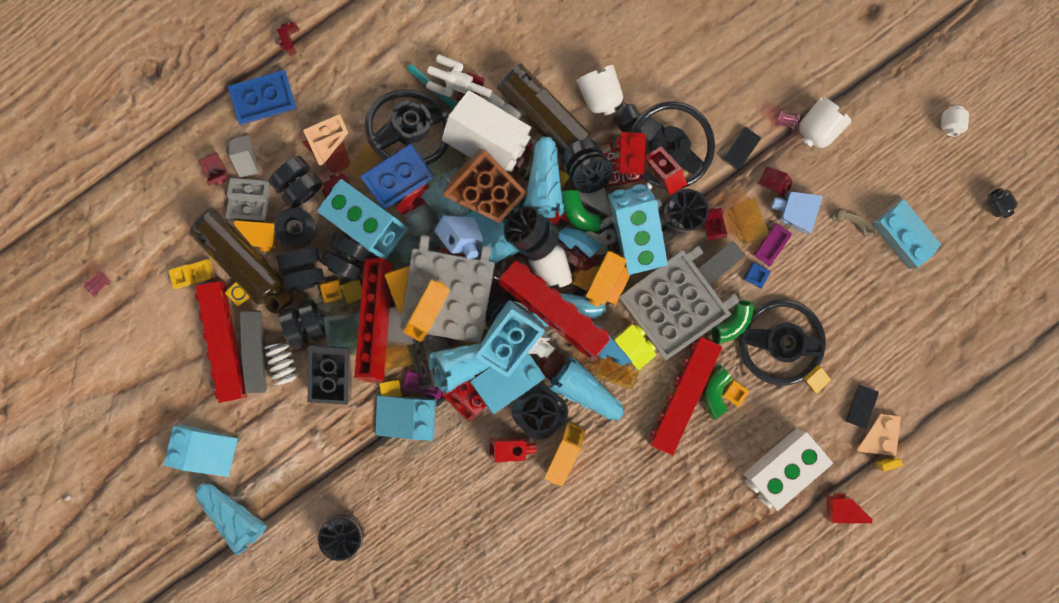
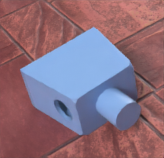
[771,192,823,234]
[434,216,483,259]

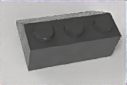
[410,334,450,390]

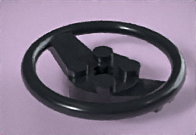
[364,89,449,166]
[630,101,715,189]
[739,299,826,386]

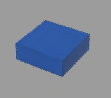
[743,262,771,289]

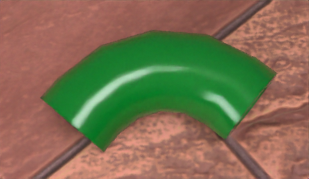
[562,190,601,233]
[711,300,754,344]
[703,364,733,420]

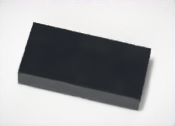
[722,127,761,171]
[845,385,879,429]

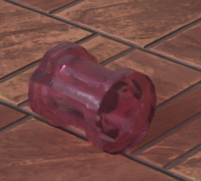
[775,109,800,131]
[83,270,111,296]

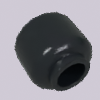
[614,103,641,133]
[986,188,1018,218]

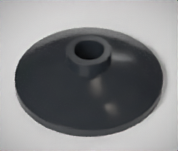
[274,208,315,247]

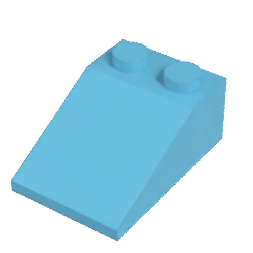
[463,210,519,267]
[475,300,545,378]
[470,353,546,414]
[375,395,437,441]
[164,424,238,477]

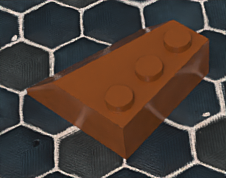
[442,149,527,223]

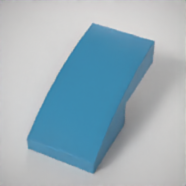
[559,226,602,258]

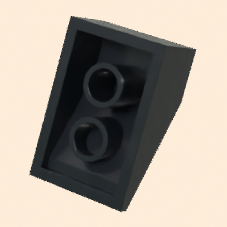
[307,345,352,405]

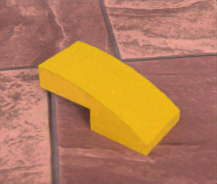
[168,259,216,289]

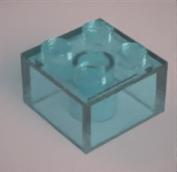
[421,167,470,220]
[324,313,360,355]

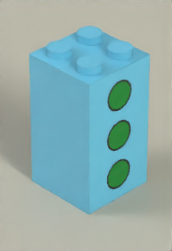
[317,179,409,260]
[608,184,668,275]

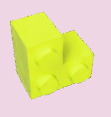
[612,324,657,370]

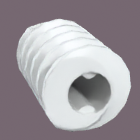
[264,343,298,386]

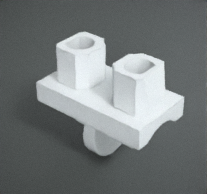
[528,334,555,357]

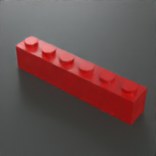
[354,258,394,382]
[499,261,611,362]
[195,281,247,403]
[648,337,723,456]

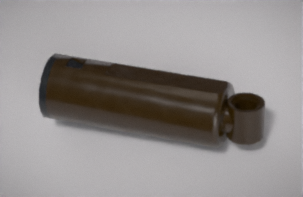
[497,63,590,156]
[189,210,293,314]

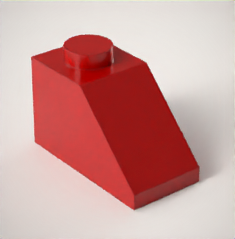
[645,147,687,195]
[827,493,873,524]

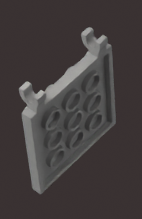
[400,235,495,343]
[619,246,739,360]

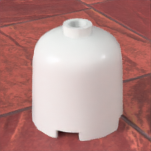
[576,65,623,116]
[799,97,851,148]
[528,245,572,288]

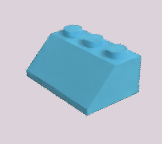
[872,198,941,269]

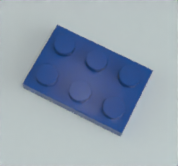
[228,70,297,125]
[361,143,434,209]

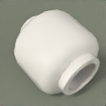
[941,105,969,137]

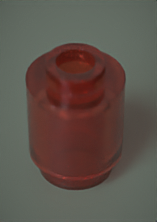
[566,245,595,271]
[539,350,566,381]

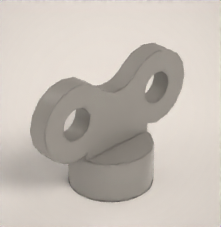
[585,229,616,255]

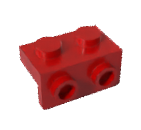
[615,132,646,176]

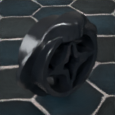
[512,385,569,440]

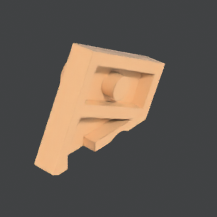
[303,114,349,166]
[856,414,901,456]

